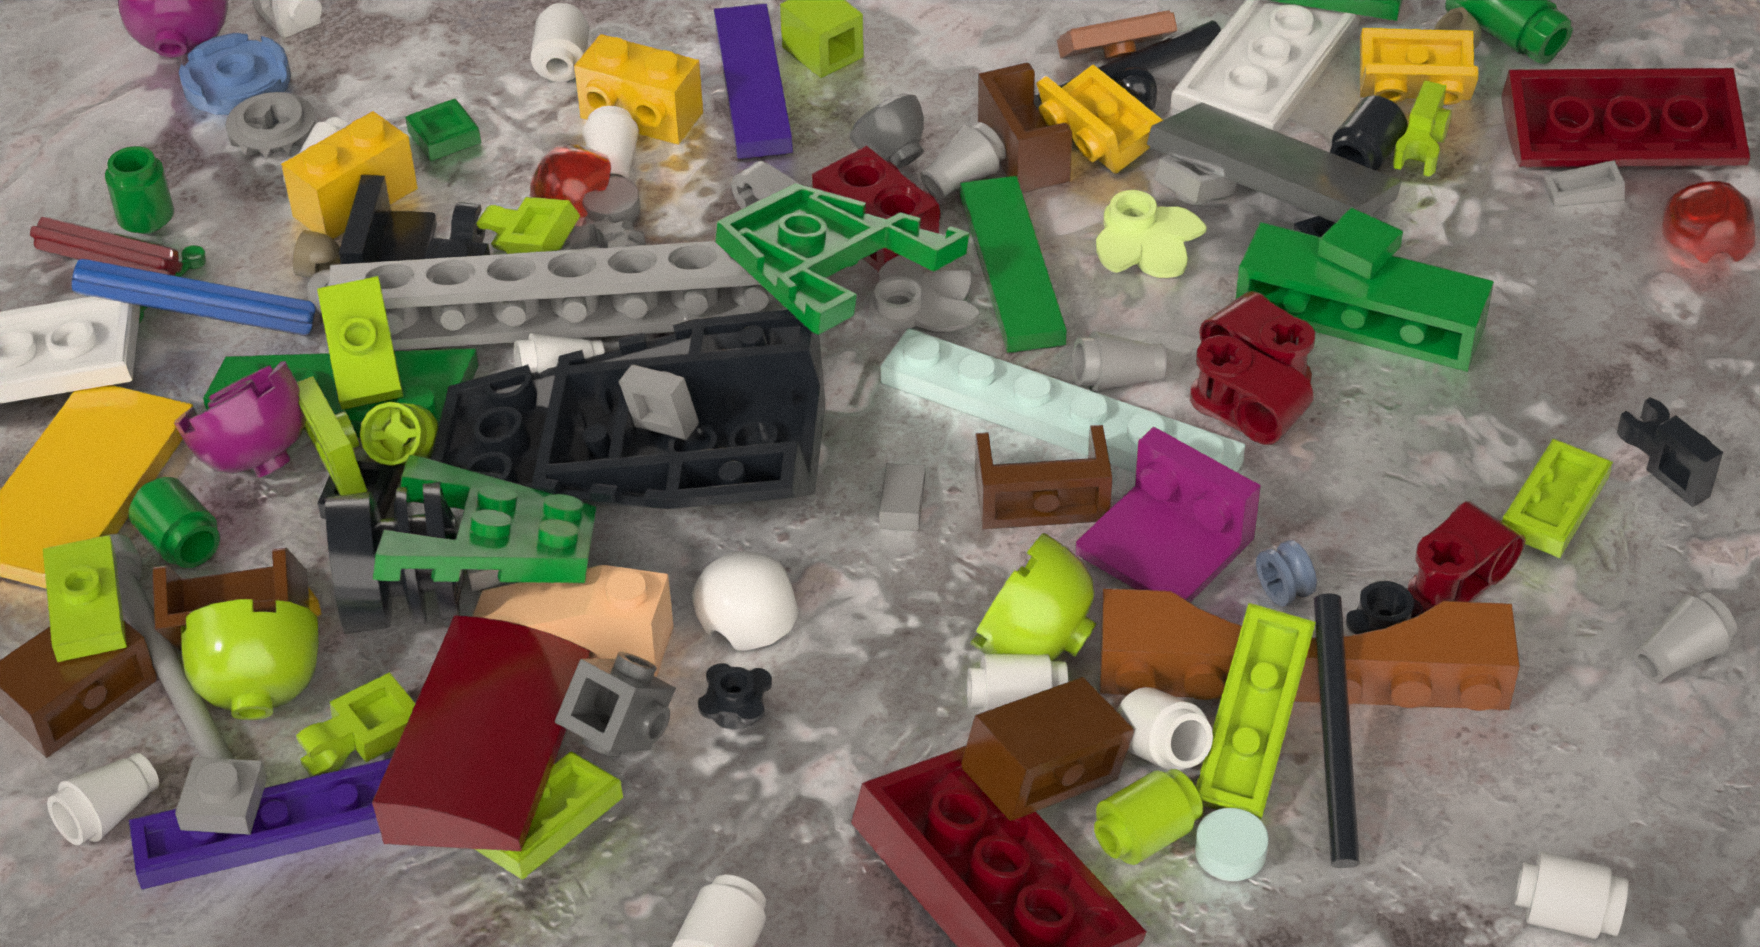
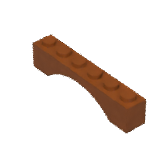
[1100,588,1520,711]

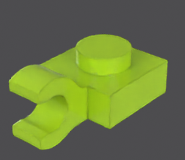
[1393,80,1452,177]
[476,197,580,254]
[296,672,415,777]

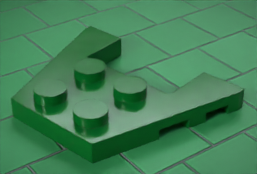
[715,183,970,335]
[373,455,597,583]

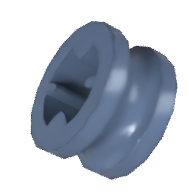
[1256,540,1317,606]

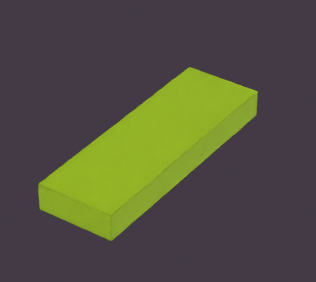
[1196,603,1316,820]

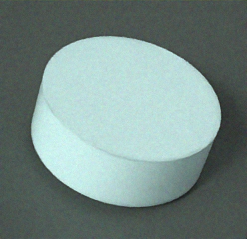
[1195,808,1269,881]

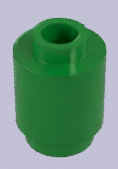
[105,146,174,234]
[129,477,220,568]

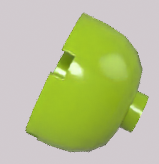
[970,532,1097,661]
[181,599,319,720]

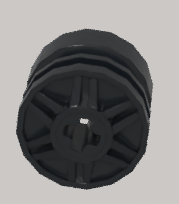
[325,482,464,634]

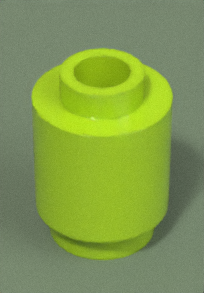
[1094,769,1203,865]

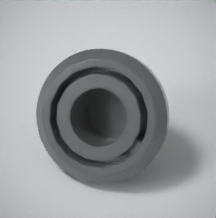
[850,93,924,169]

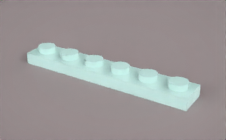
[881,328,1245,473]

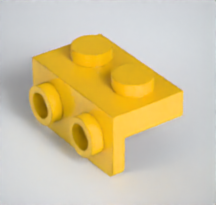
[1360,28,1479,105]
[1036,64,1163,174]

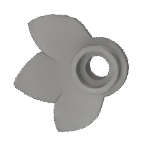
[868,255,980,332]

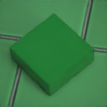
[405,98,481,162]
[1318,207,1403,279]

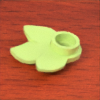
[1096,190,1207,278]

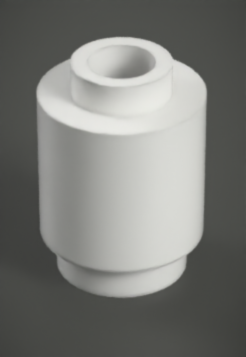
[531,3,589,82]
[967,654,1069,713]
[1117,687,1213,770]
[1514,851,1629,939]
[672,875,766,947]

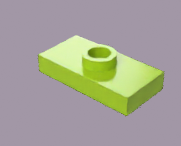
[317,276,404,409]
[297,376,367,495]
[1502,439,1613,558]
[43,535,127,662]
[475,751,623,880]

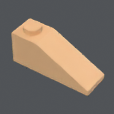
[472,565,674,677]

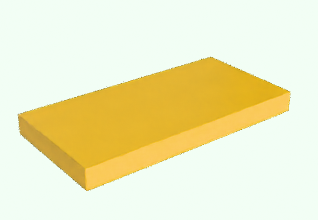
[0,385,193,588]

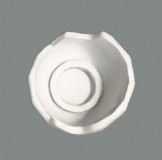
[692,550,799,651]

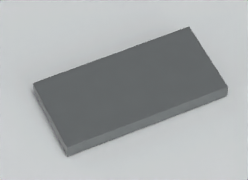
[1147,102,1402,223]

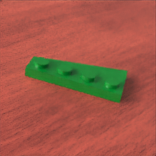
[203,348,479,445]

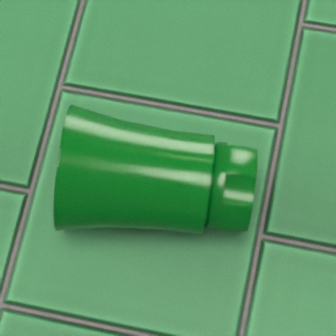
[1445,0,1573,64]

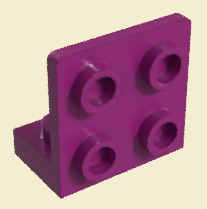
[1075,426,1261,603]

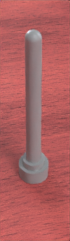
[110,534,234,759]

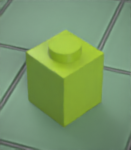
[780,0,864,78]

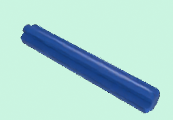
[72,259,315,336]

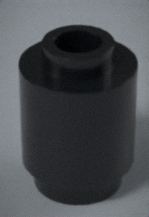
[1330,96,1408,171]

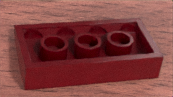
[1501,68,1751,167]
[372,615,591,851]
[851,746,1147,947]

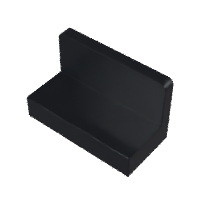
[339,175,437,264]

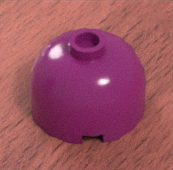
[118,0,228,58]
[174,361,306,478]

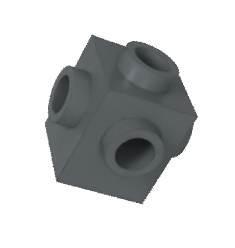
[555,652,676,758]

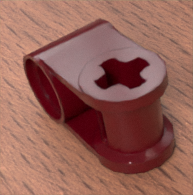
[1199,291,1316,384]
[1189,335,1314,445]
[1407,501,1526,613]

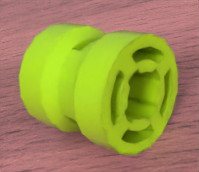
[360,402,439,466]

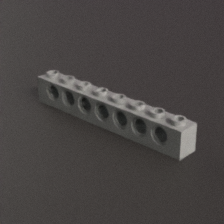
[328,241,787,350]

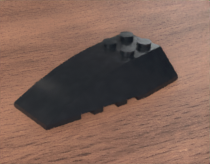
[431,309,826,509]

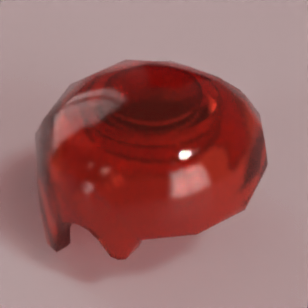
[530,144,611,218]
[1662,181,1755,263]

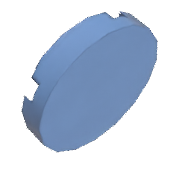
[179,33,291,115]

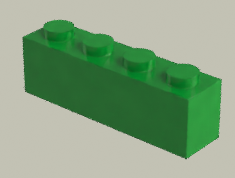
[1235,222,1494,372]

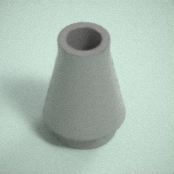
[920,122,1006,200]
[1072,331,1167,392]
[1633,592,1737,683]

